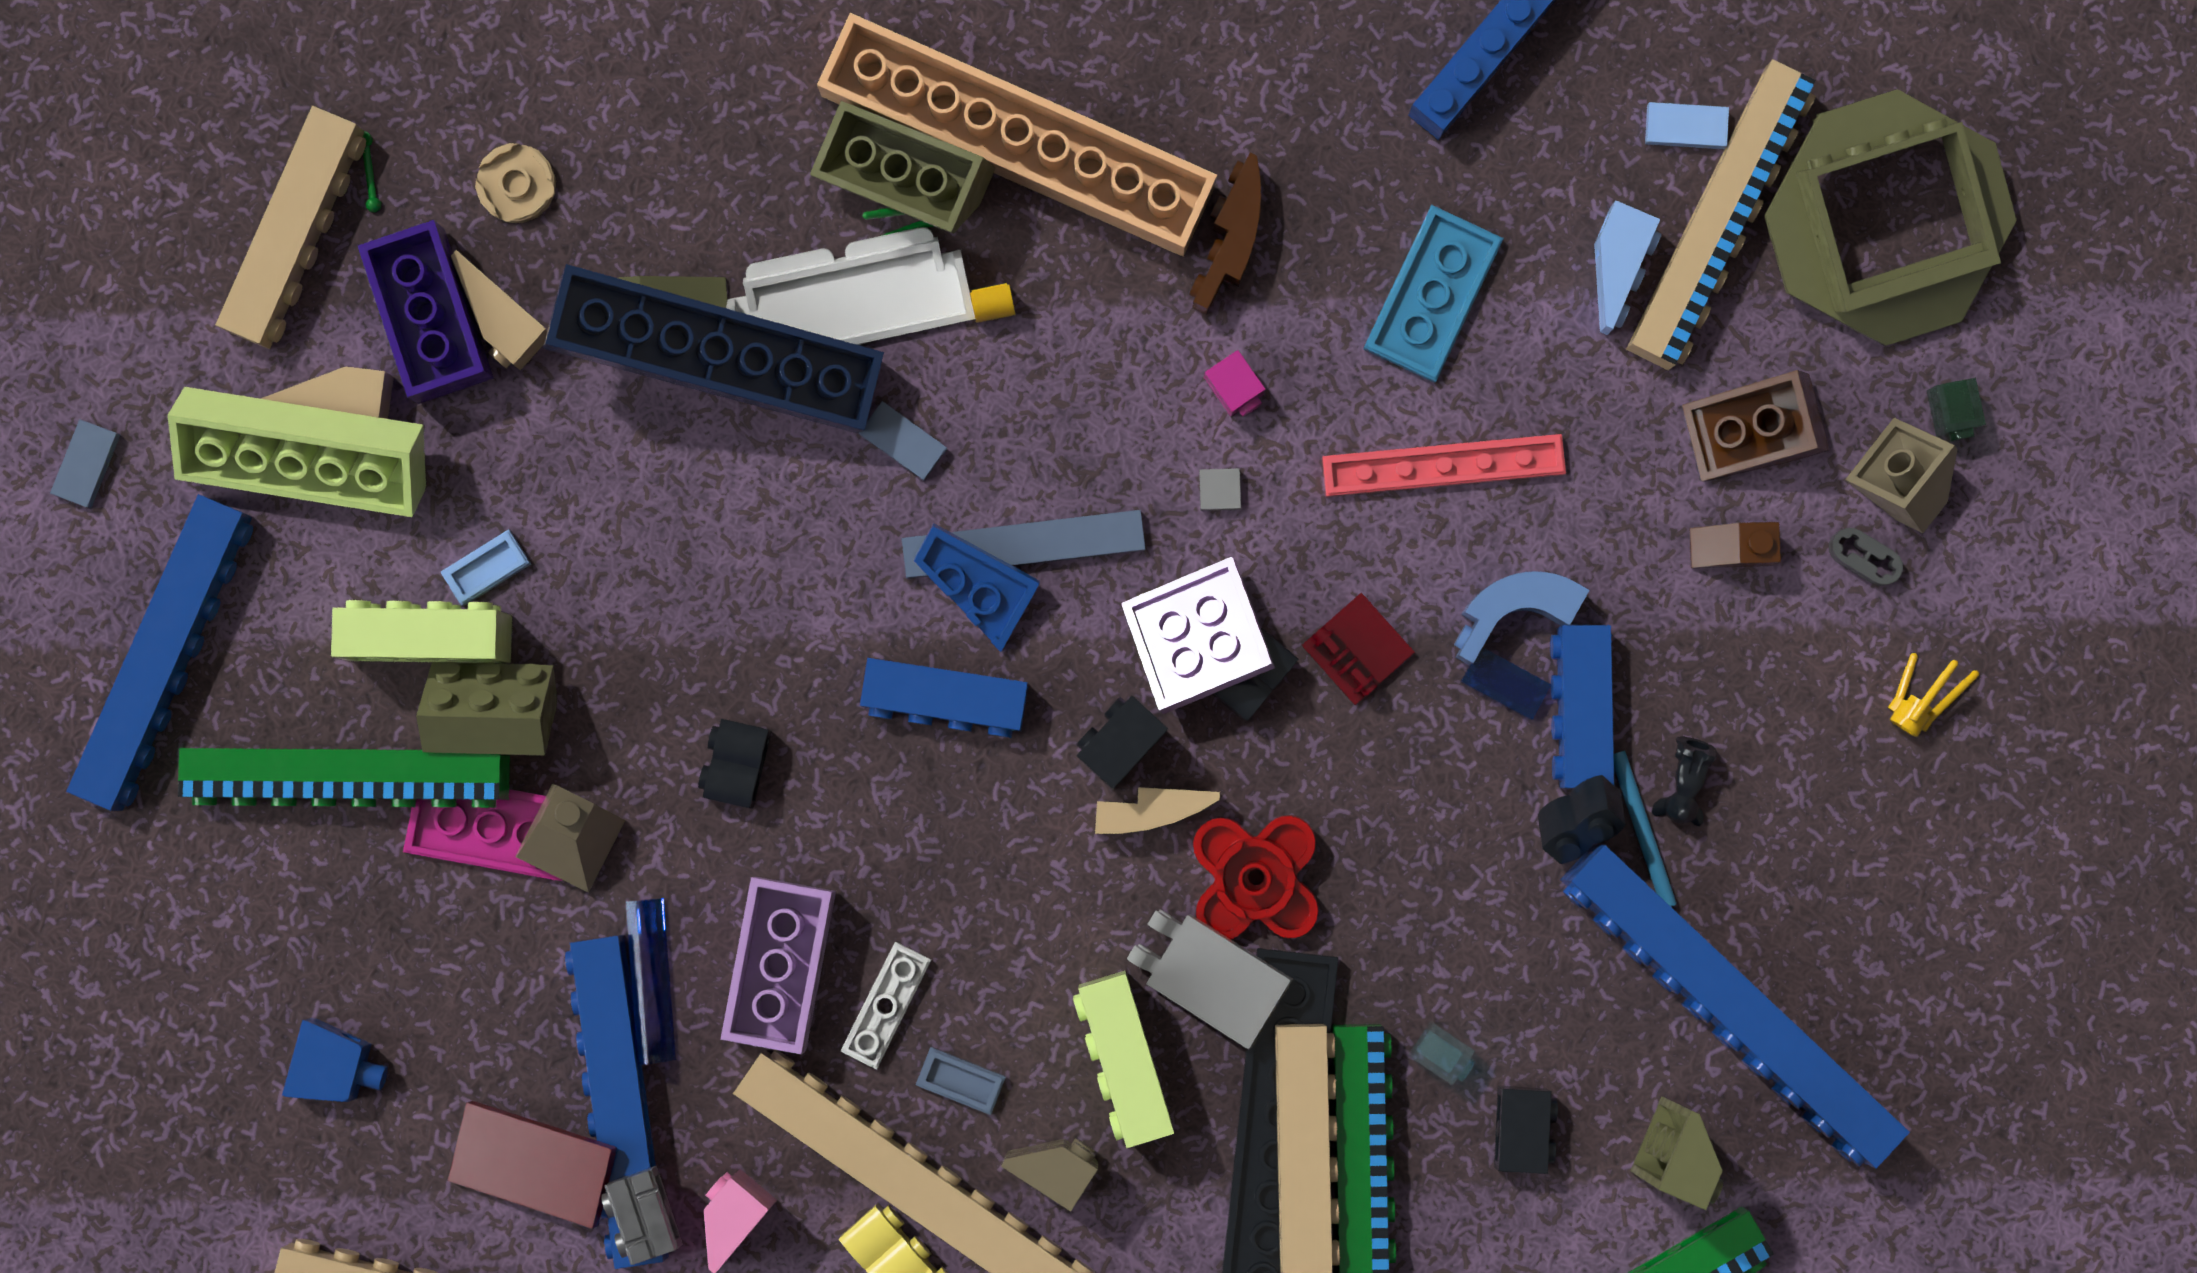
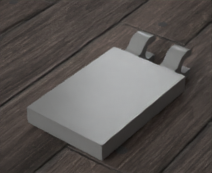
[1127,909,1293,1050]

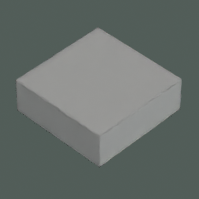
[1199,468,1241,511]

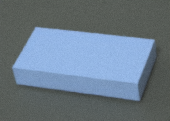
[1645,102,1729,149]
[441,529,531,607]

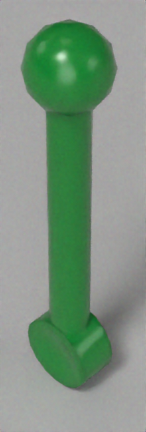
[362,131,382,213]

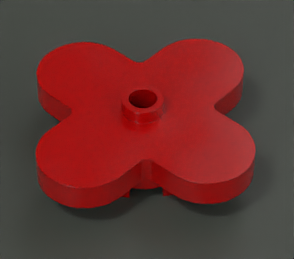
[1193,815,1319,939]

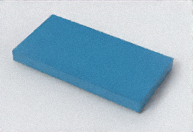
[1363,205,1504,383]

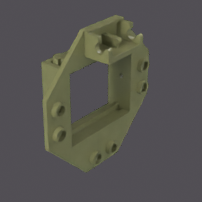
[1764,89,2017,346]

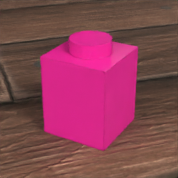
[1204,350,1265,417]

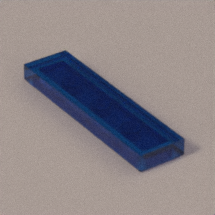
[626,898,676,1065]

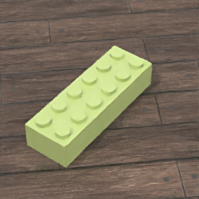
[168,387,426,517]

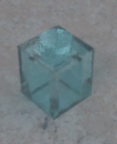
[1408,1021,1475,1085]

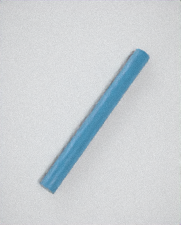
[1613,750,1677,906]

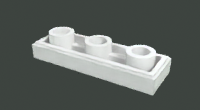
[841,942,932,1069]

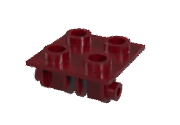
[1301,592,1415,705]

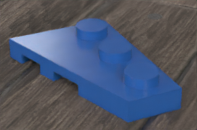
[914,523,1040,652]

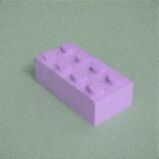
[720,877,836,1054]

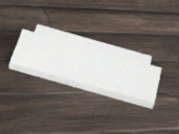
[726,227,975,345]

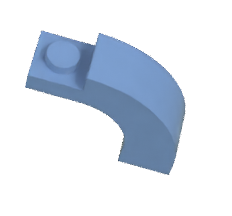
[1454,571,1590,665]

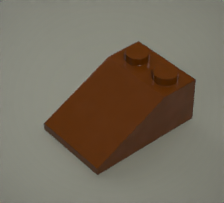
[1682,370,1829,482]

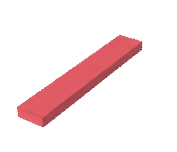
[1322,434,1566,497]

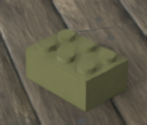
[416,662,558,756]

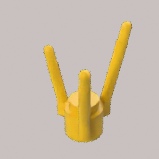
[1888,653,1979,737]

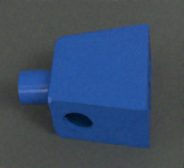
[282,1018,388,1102]

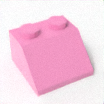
[704,1169,777,1273]

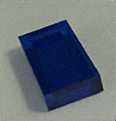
[1460,647,1551,720]

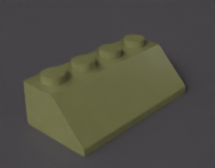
[810,101,995,234]
[1630,1096,1723,1210]

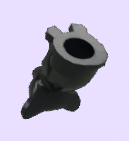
[1652,736,1717,826]

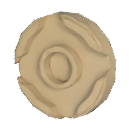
[475,143,556,223]

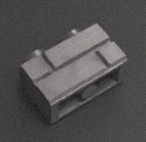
[602,1166,683,1265]

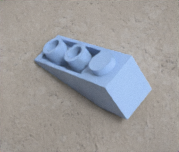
[1594,201,1661,335]

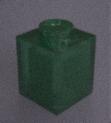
[1926,377,1986,442]

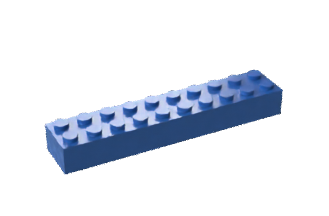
[1560,845,1910,1169]

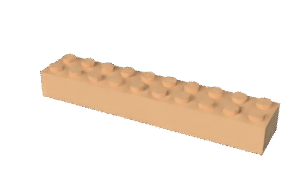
[817,13,1217,257]

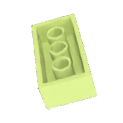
[331,600,512,663]
[1073,971,1174,1148]

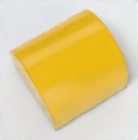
[970,283,1015,323]

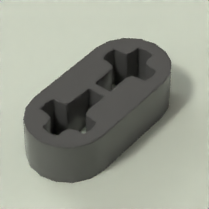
[1828,528,1903,586]

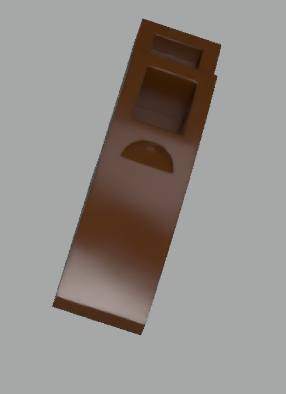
[1189,152,1261,315]

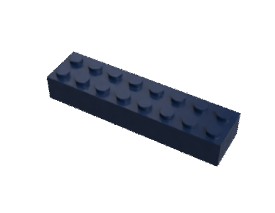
[543,264,884,433]

